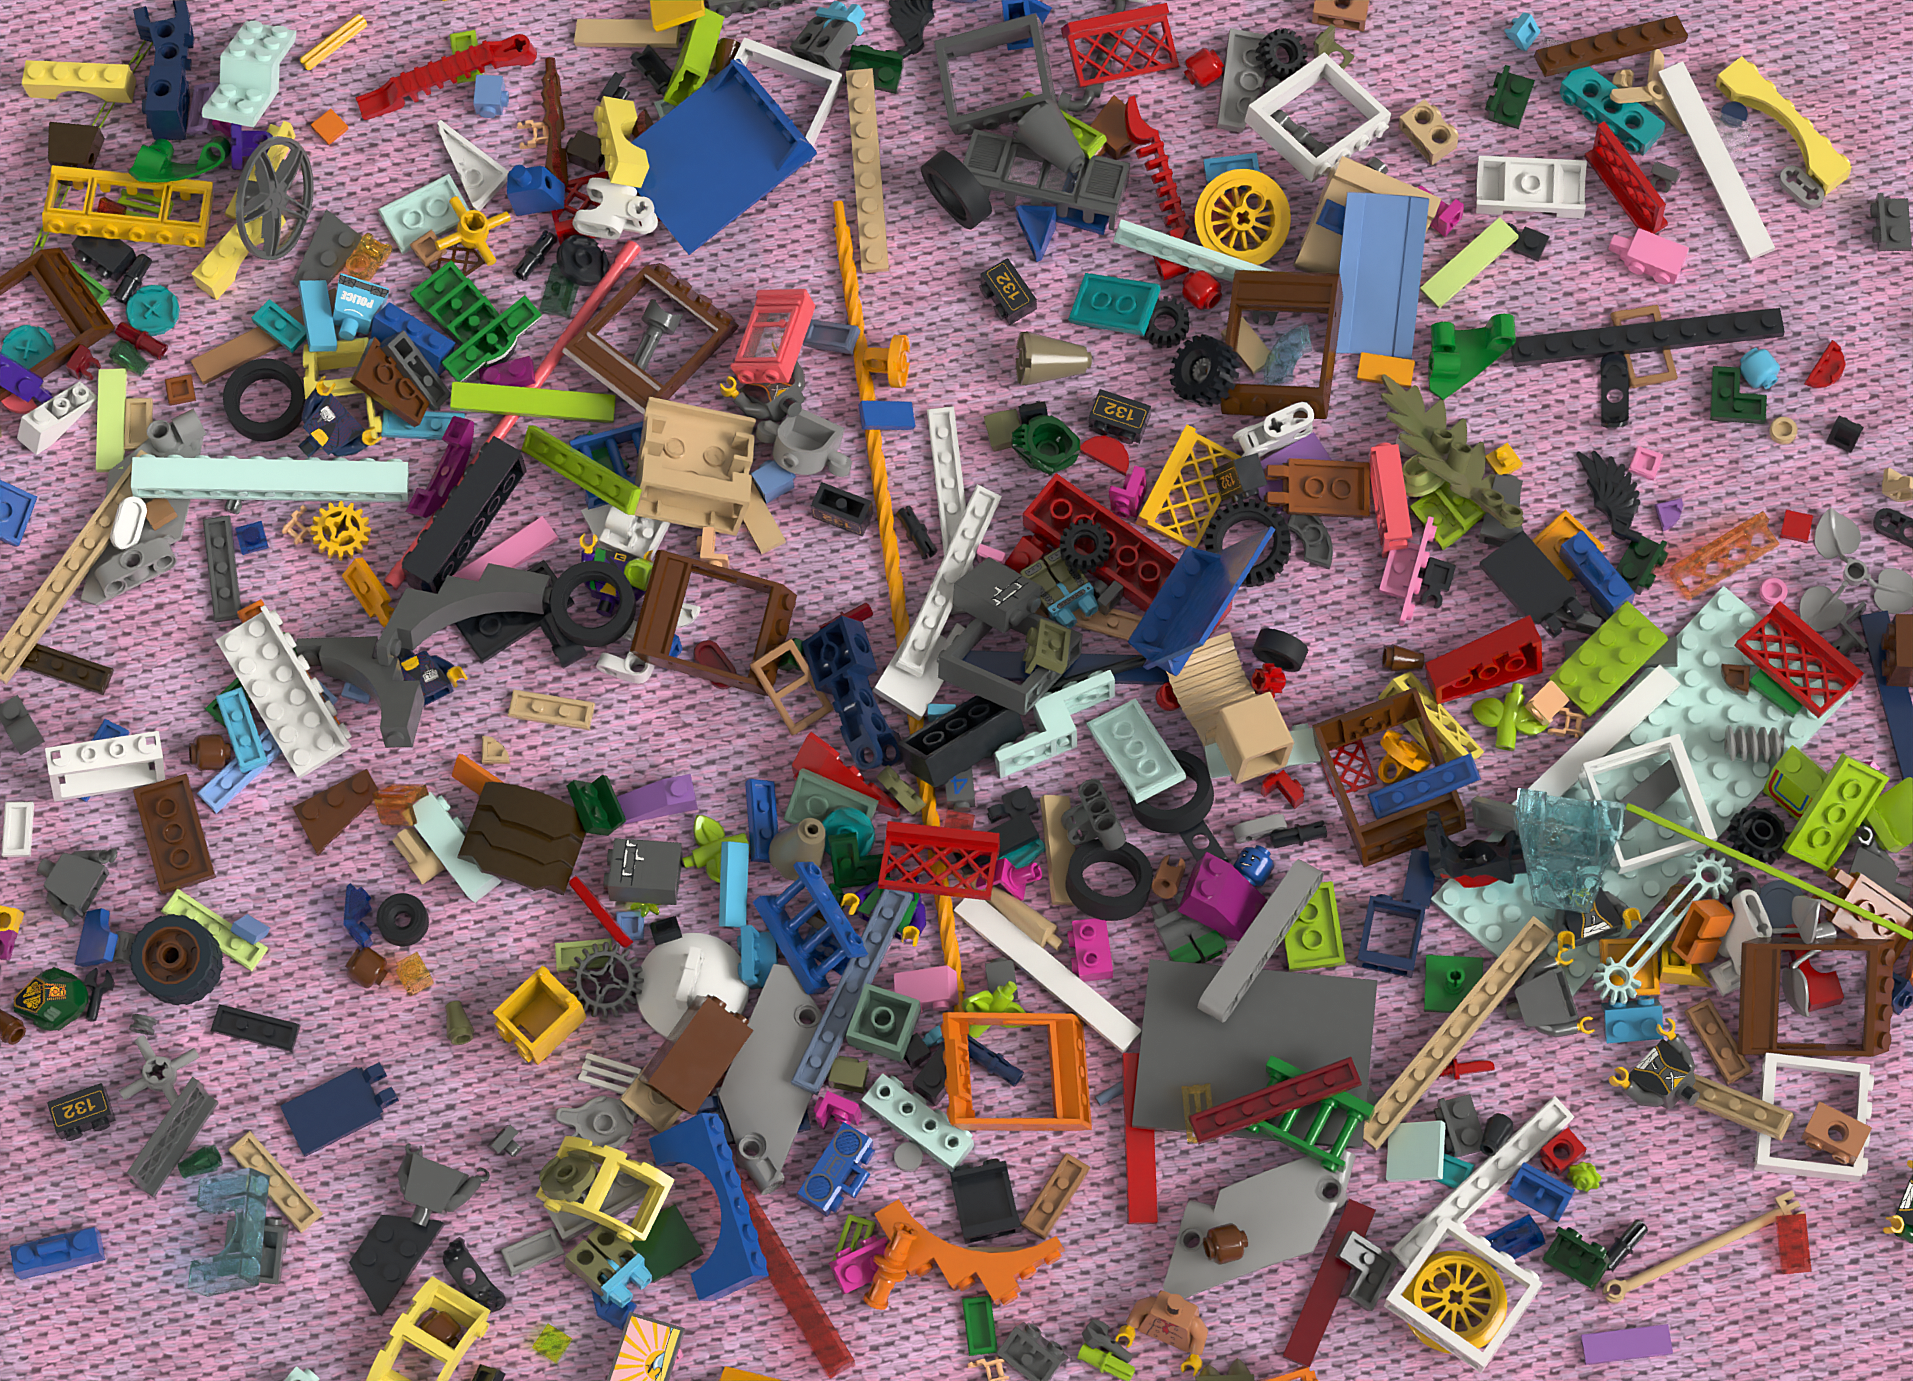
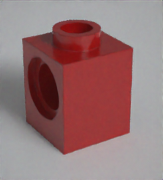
[1540,1127,1587,1176]

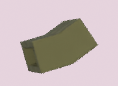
[984,409,1021,452]

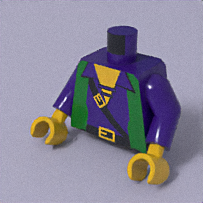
[579,533,654,617]
[840,870,926,947]

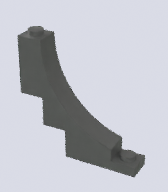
[1478,474,1602,635]
[376,563,553,666]
[296,636,425,748]

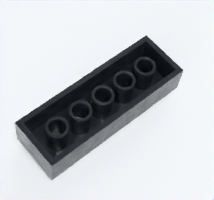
[402,436,527,594]

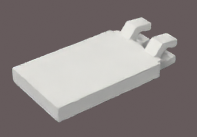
[872,623,966,720]

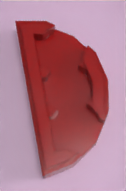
[1804,340,1846,388]
[1080,436,1129,476]

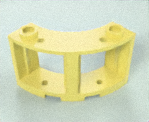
[303,337,382,449]
[536,1136,674,1243]
[366,1276,491,1381]

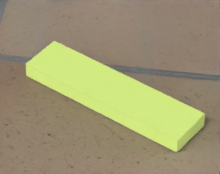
[1420,217,1518,308]
[96,368,127,472]
[161,889,268,972]

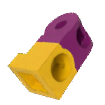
[0,905,24,961]

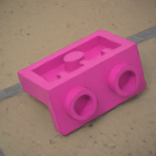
[1109,466,1147,519]
[813,1091,862,1130]
[828,1235,888,1295]

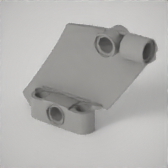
[81,408,207,606]
[718,964,823,1196]
[1163,1147,1356,1299]

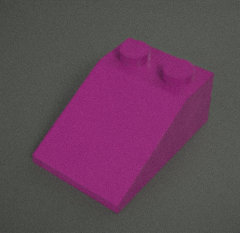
[1177,852,1268,942]

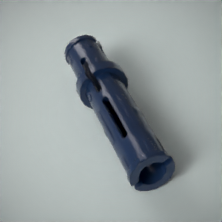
[967,1035,1024,1087]

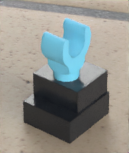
[904,1025,944,1070]

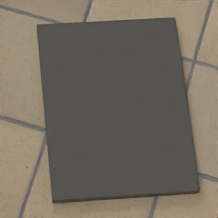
[1132,959,1377,1150]

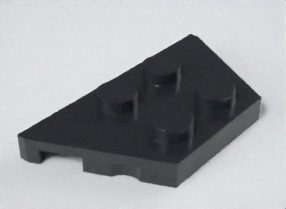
[349,1215,445,1317]

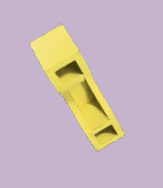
[21,60,136,103]
[593,96,649,188]
[191,209,286,300]

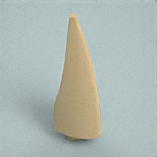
[962,872,1064,951]

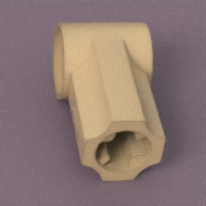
[392,827,445,885]

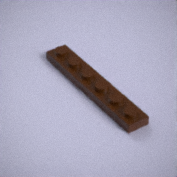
[1534,15,1688,77]

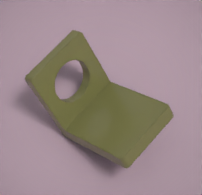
[1313,24,1355,70]

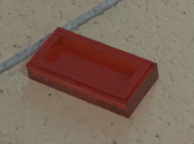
[1775,1213,1812,1274]

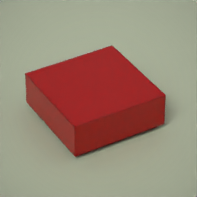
[1780,509,1813,543]

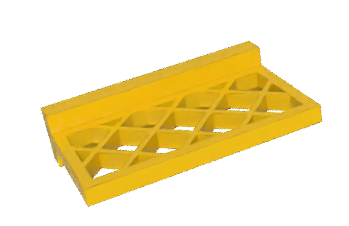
[1135,424,1241,548]

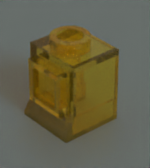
[395,952,435,997]

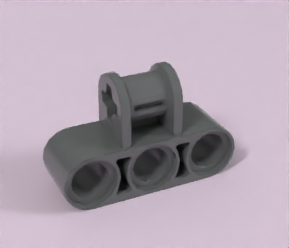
[1061,779,1126,851]

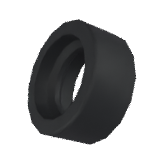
[1252,628,1309,672]

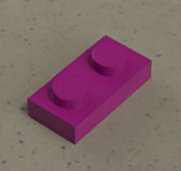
[479,356,536,387]

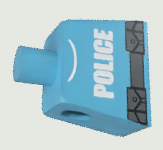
[333,273,390,341]

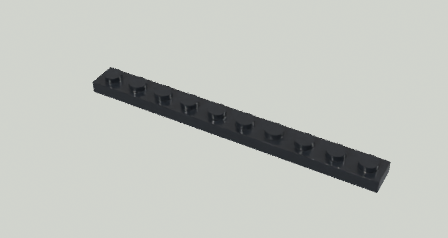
[1511,308,1785,367]

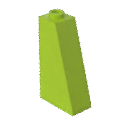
[663,7,725,106]

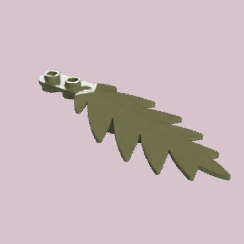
[1381,374,1524,529]

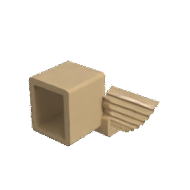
[1166,632,1294,784]

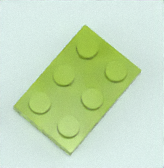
[1284,881,1346,972]

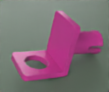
[976,858,1042,901]

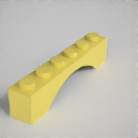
[1715,56,1852,196]

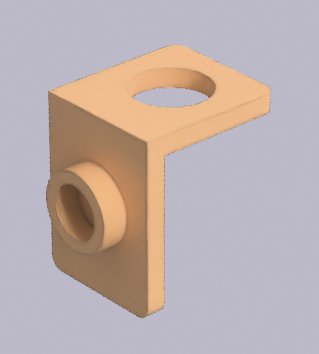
[1524,681,1569,726]

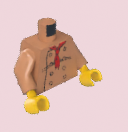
[1115,1290,1208,1377]

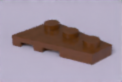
[350,337,429,428]
[292,769,380,856]

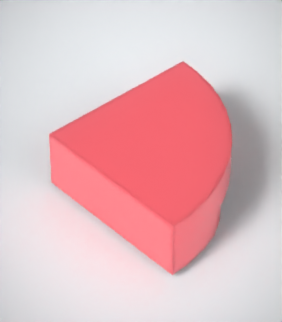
[1,394,37,414]

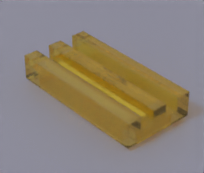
[1181,1083,1216,1144]

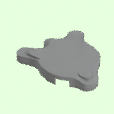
[556,1095,639,1169]

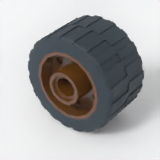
[130,914,224,1006]

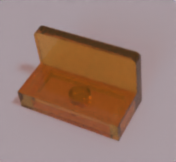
[372,783,429,826]

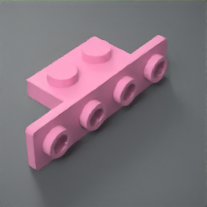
[1379,516,1437,626]

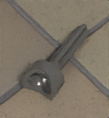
[615,299,683,398]

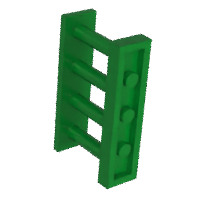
[1244,1055,1375,1173]

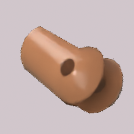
[1151,854,1186,899]

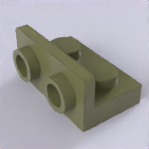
[1023,618,1071,674]

